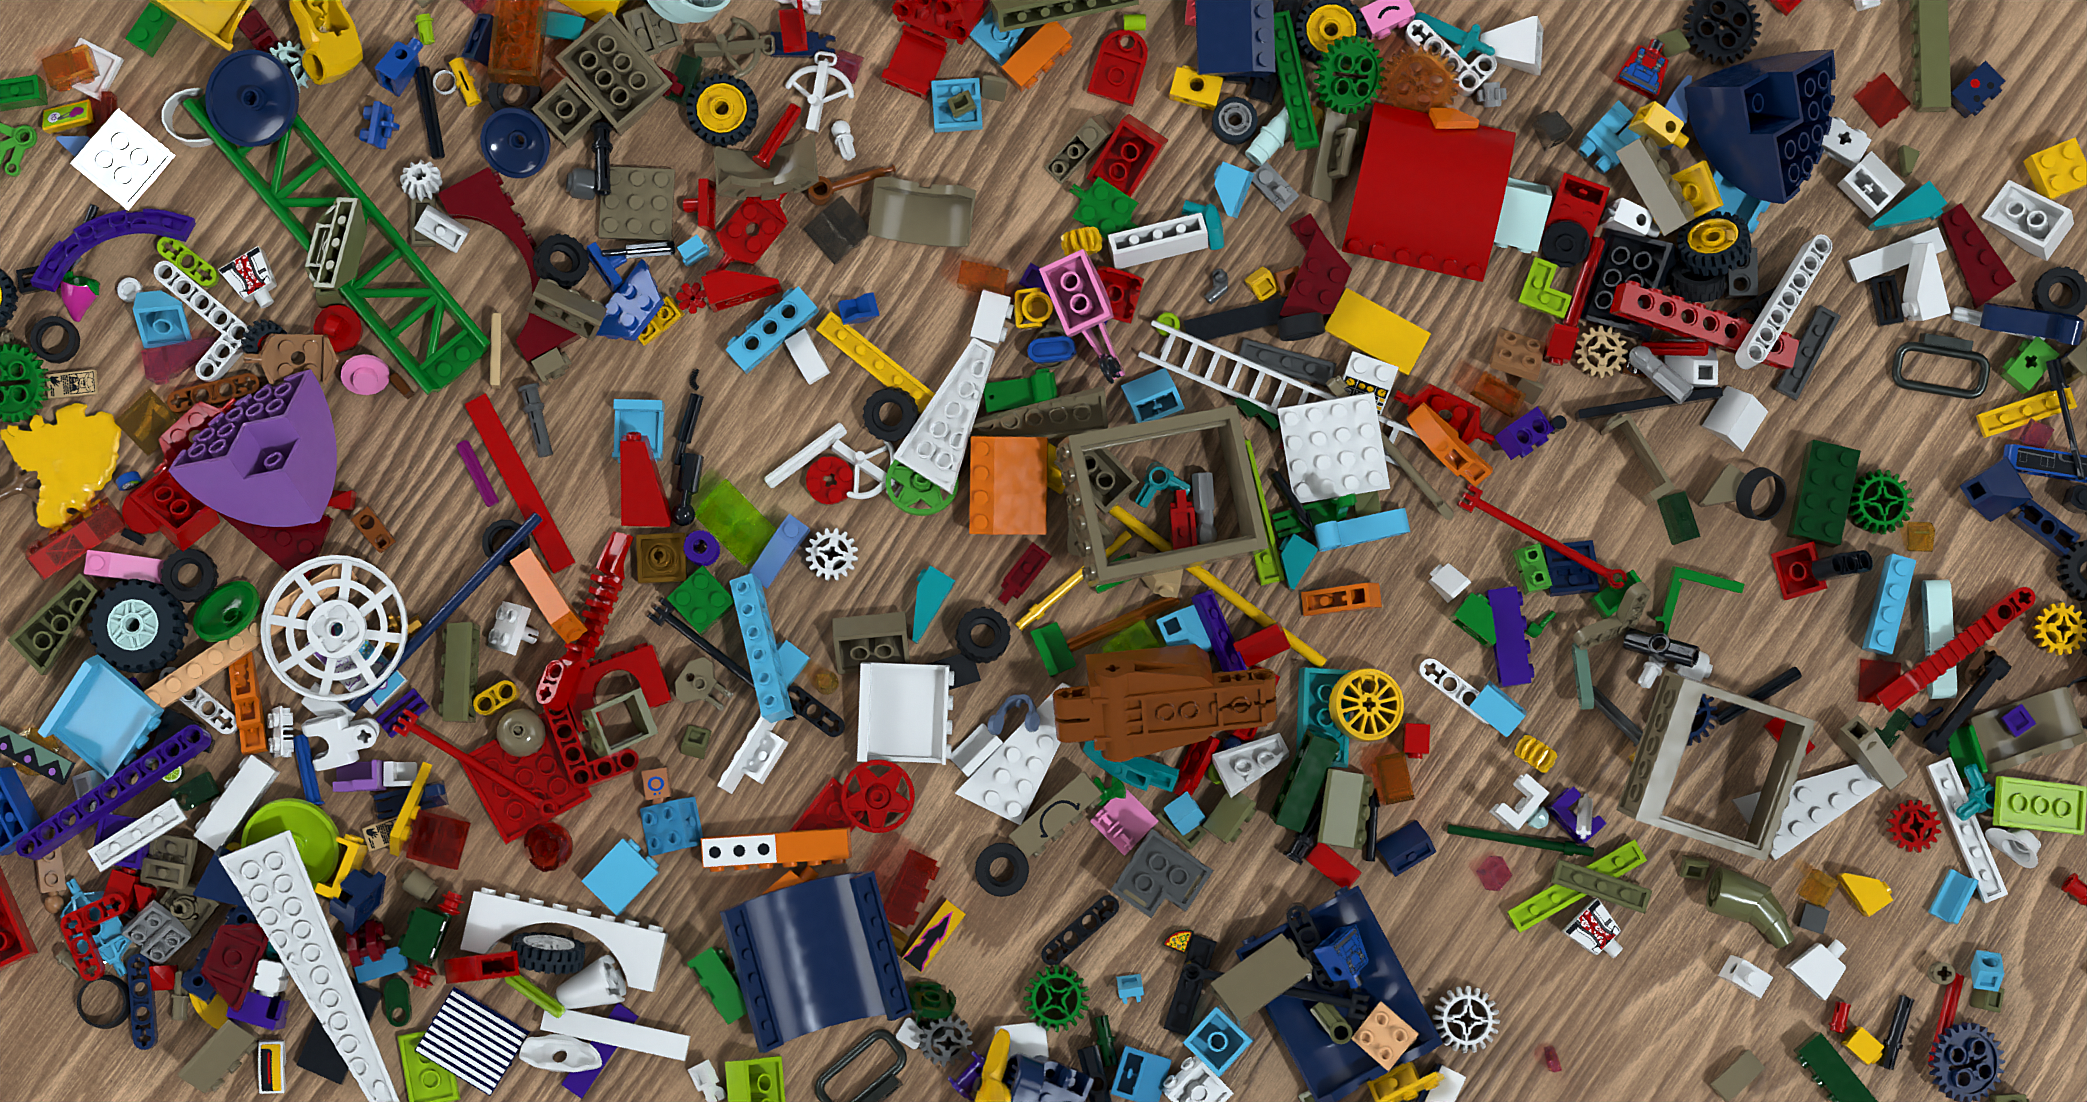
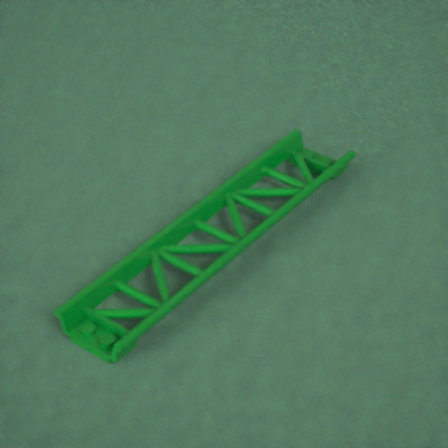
[183,93,491,395]

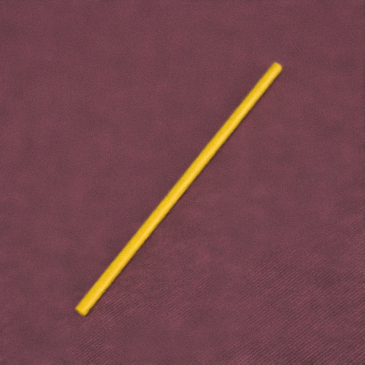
[1108,505,1327,668]

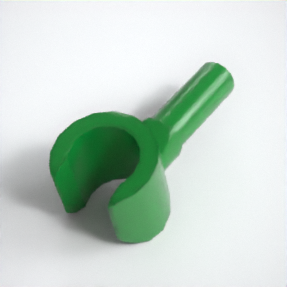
[1525,611,1556,638]

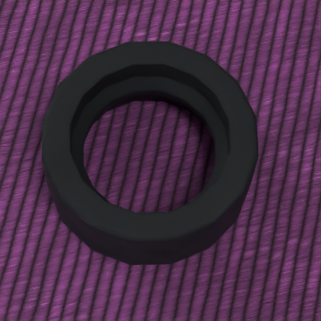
[1277,312,1325,341]
[30,316,81,364]
[482,519,530,566]

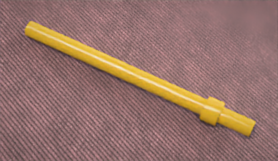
[1015,530,1132,631]

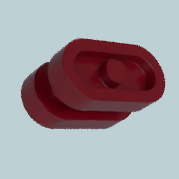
[346,918,387,968]

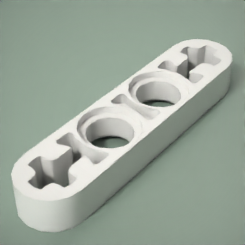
[1419,659,1490,725]
[159,667,238,735]

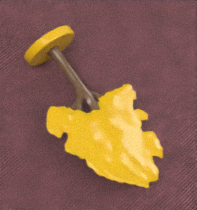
[0,403,122,530]

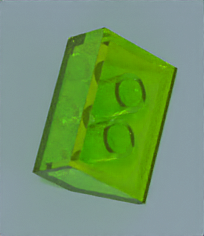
[695,478,777,567]

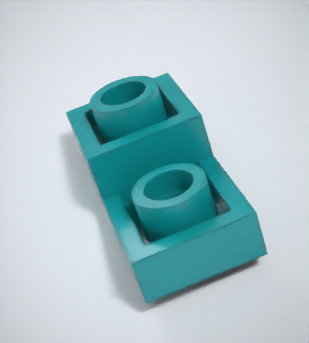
[534,10,586,42]

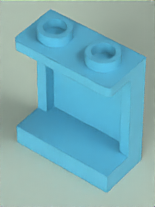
[1704,170,1771,234]
[612,399,665,464]
[581,838,660,915]

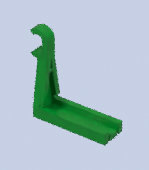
[1271,493,1357,539]
[1654,566,1745,636]

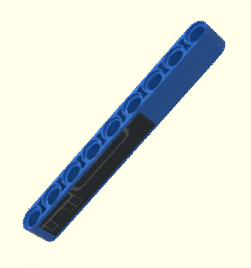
[2003,444,2087,483]

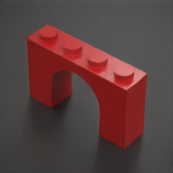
[568,642,674,734]

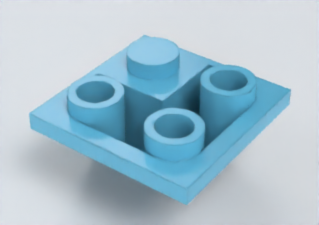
[1155,605,1214,652]

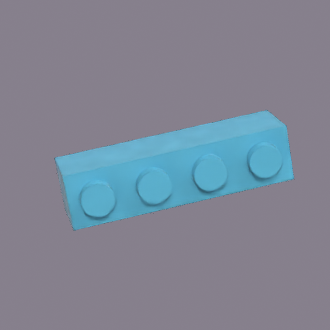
[1862,554,1916,656]

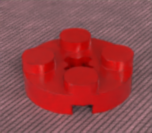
[806,456,854,505]

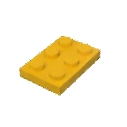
[1652,161,1724,234]

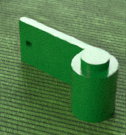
[983,368,1058,413]

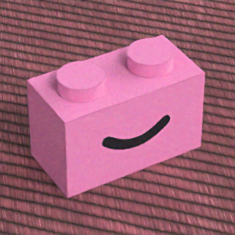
[1359,0,1416,40]

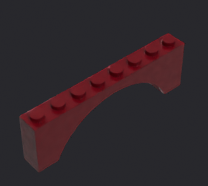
[438,167,581,365]

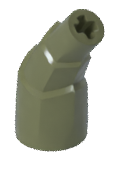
[1706,867,1795,949]

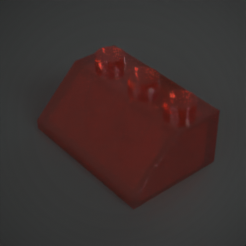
[883,849,940,929]

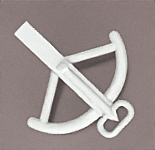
[785,51,854,132]
[831,439,904,499]

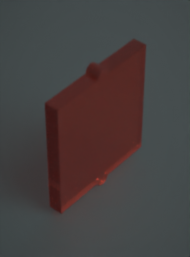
[1853,72,1911,129]
[1857,658,1901,706]

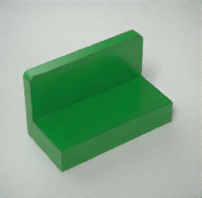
[1030,622,1076,678]
[1947,725,1988,779]

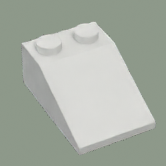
[1982,180,2074,261]
[1901,242,1951,321]

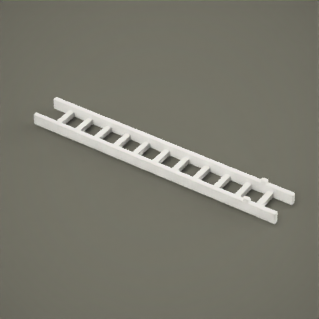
[1138,320,1420,466]

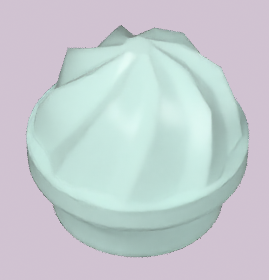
[1526,806,1549,829]

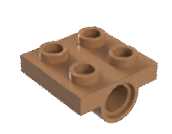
[1489,328,1546,382]

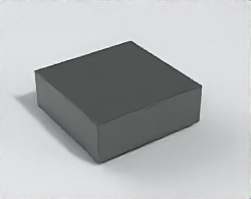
[1798,903,1830,934]

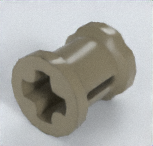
[1927,962,1956,985]

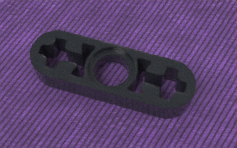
[787,686,845,737]

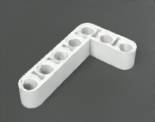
[154,261,250,383]

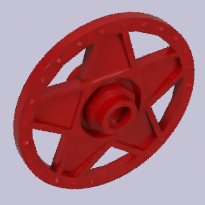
[841,759,915,833]

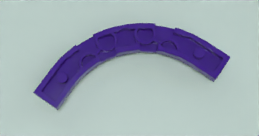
[30,209,196,292]

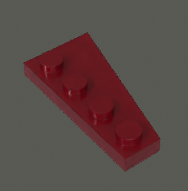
[1939,203,2017,309]

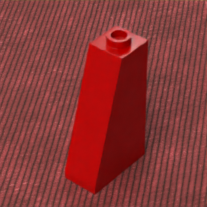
[620,432,673,527]
[444,951,520,984]

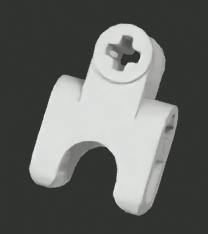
[301,712,380,771]

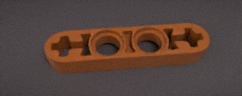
[167,373,262,413]

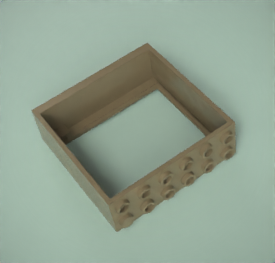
[1616,670,1815,861]

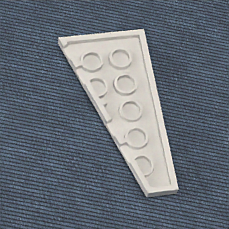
[893,338,995,494]
[955,682,1071,825]
[1731,763,1883,861]

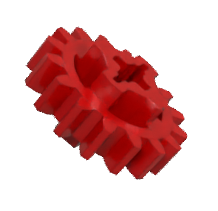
[1886,800,1942,853]

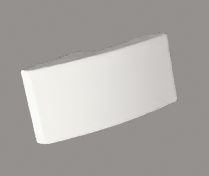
[784,328,830,385]
[301,682,356,722]

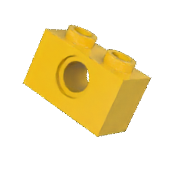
[1169,65,1223,111]

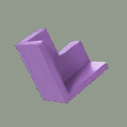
[333,759,387,792]

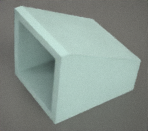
[1494,177,1552,253]

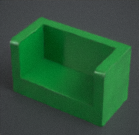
[0,75,48,111]
[1589,569,1642,619]

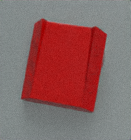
[1097,265,1144,324]

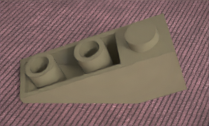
[1044,114,1115,185]
[1836,715,1908,792]

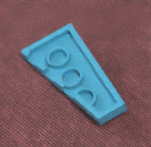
[969,9,1024,66]

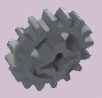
[918,1014,973,1067]

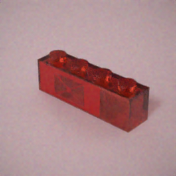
[25,497,126,581]

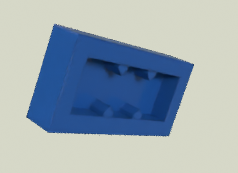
[586,242,627,293]

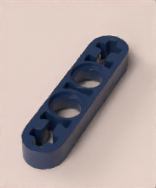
[127,954,158,1050]

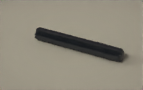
[416,66,445,160]
[1715,667,1802,725]

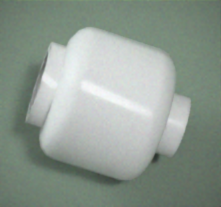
[1674,651,1713,681]

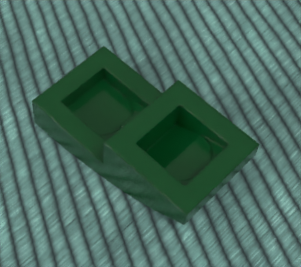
[1233,398,1280,433]

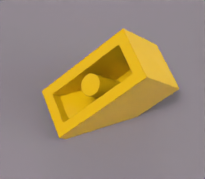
[1836,873,1893,917]

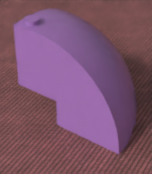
[168,369,337,527]

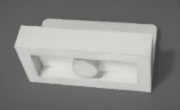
[951,724,1003,778]

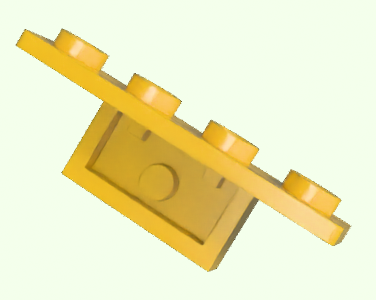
[1367,1061,1445,1102]

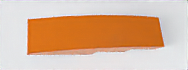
[229,651,268,756]

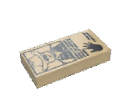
[46,370,99,400]
[362,817,417,852]

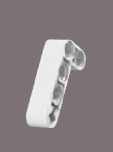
[1405,20,1497,97]

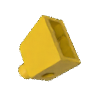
[1628,101,1689,149]

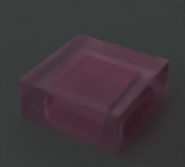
[2019,418,2055,449]

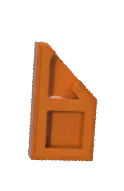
[1429,108,1479,129]

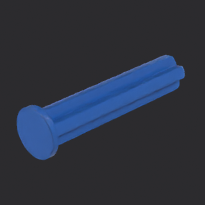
[293,734,325,806]

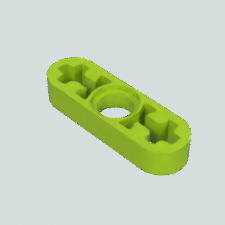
[157,236,219,288]

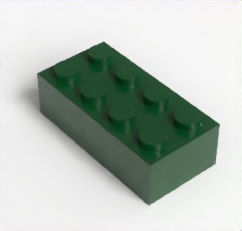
[1787,440,1861,548]

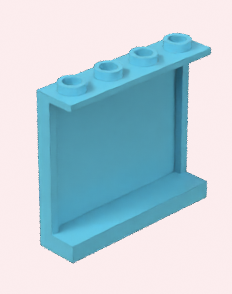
[38,654,164,781]

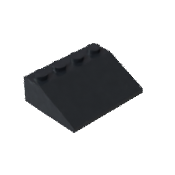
[1579,228,1680,342]

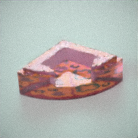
[1543,1045,1562,1073]

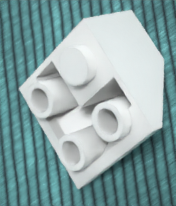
[1664,339,1718,389]

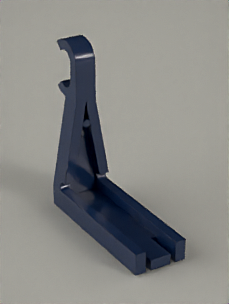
[374,780,449,820]

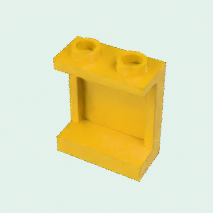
[314,834,368,901]

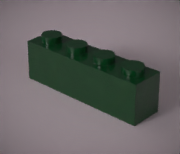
[1269,728,1340,833]
[1793,1032,1878,1102]

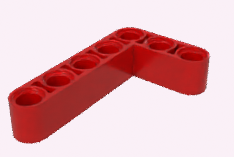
[536,676,639,791]

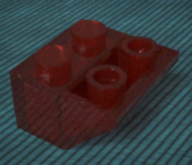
[406,810,471,870]

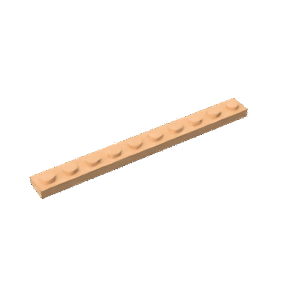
[143,564,358,709]

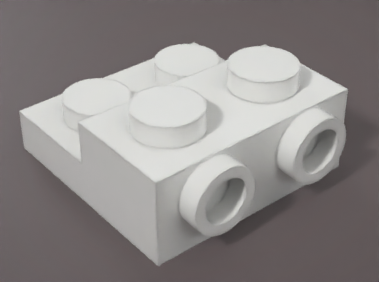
[1162,1056,1234,1102]

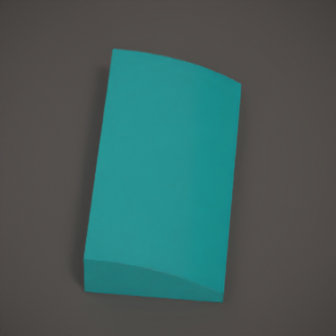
[1296,668,1351,768]

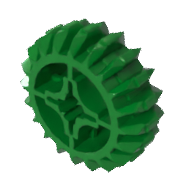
[1849,469,1914,535]
[1023,965,1090,1032]

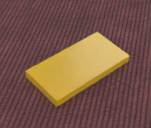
[1325,288,1431,377]

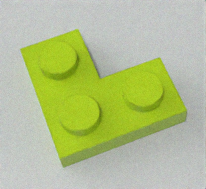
[1518,257,1572,320]

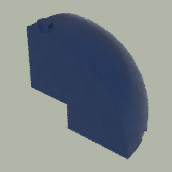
[1684,49,1836,204]

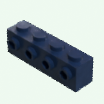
[181,906,259,1005]

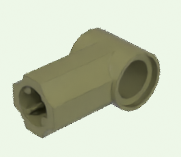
[1310,1002,1353,1044]

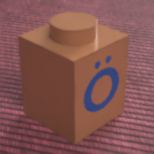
[642,767,673,805]

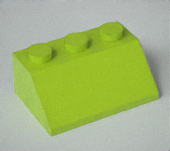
[725,1056,785,1102]

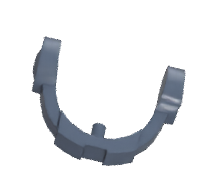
[988,694,1040,735]

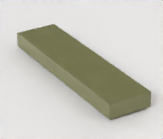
[1550,859,1652,914]

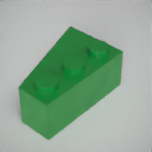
[686,946,748,1025]

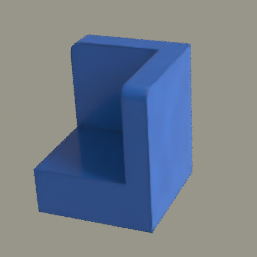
[838,292,880,325]

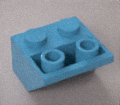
[1110,1045,1172,1102]

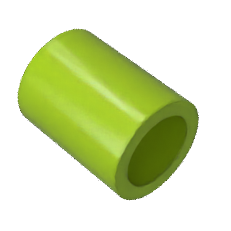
[1124,14,1146,31]

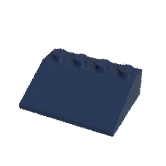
[1195,0,1275,78]

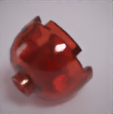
[524,822,574,872]

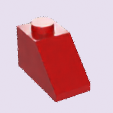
[1543,323,1579,366]

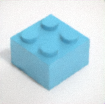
[1183,1006,1255,1077]

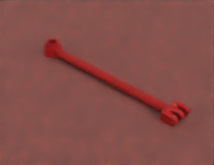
[1457,484,1627,589]
[391,708,559,819]

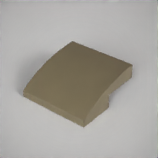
[622,4,684,56]
[140,833,198,889]

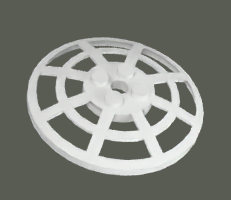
[260,555,408,702]

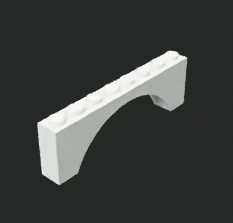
[460,887,669,992]

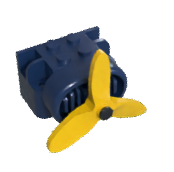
[973,1028,1094,1102]

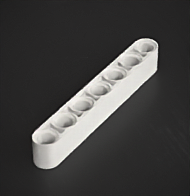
[1735,234,1832,369]

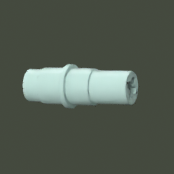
[1245,107,1291,166]

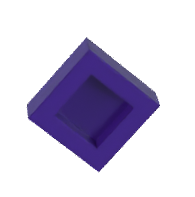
[2000,704,2036,738]

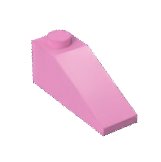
[84,550,165,585]

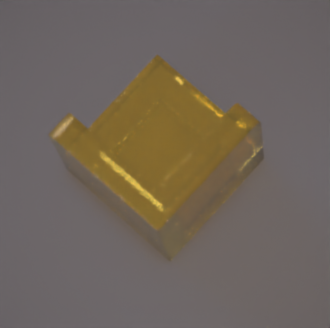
[1799,869,1839,907]

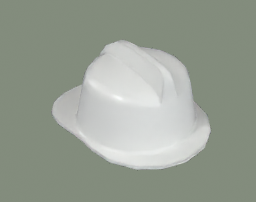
[1985,828,2041,868]

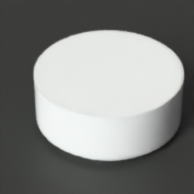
[117,278,143,303]

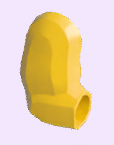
[289,0,363,85]

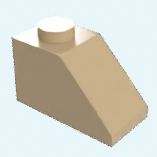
[1136,551,1183,598]

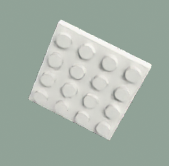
[1278,392,1390,503]

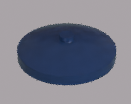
[205,49,299,147]

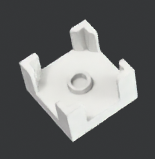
[1489,773,1549,831]

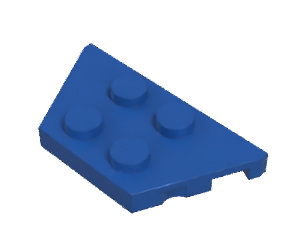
[595,259,664,341]

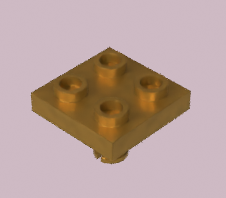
[636,533,687,584]

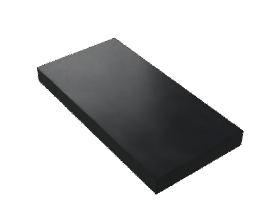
[296,979,383,1085]

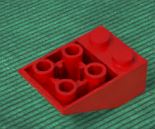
[1539,172,1610,261]

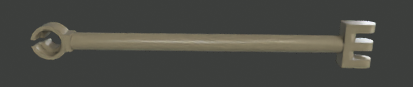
[1326,375,1454,520]

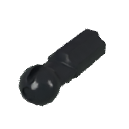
[671,453,704,526]

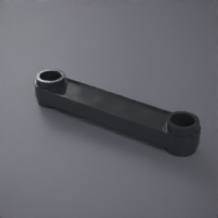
[1922,653,2012,756]

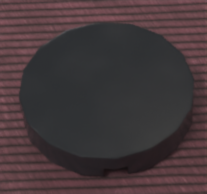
[1542,219,1590,268]

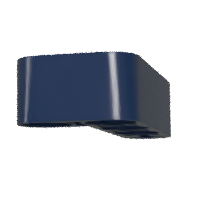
[1980,303,2084,345]

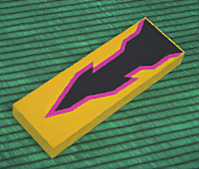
[902,899,966,973]

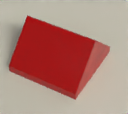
[1771,541,1827,601]

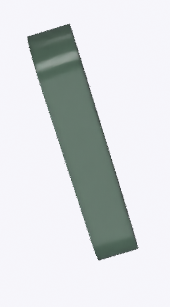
[1572,643,1594,710]

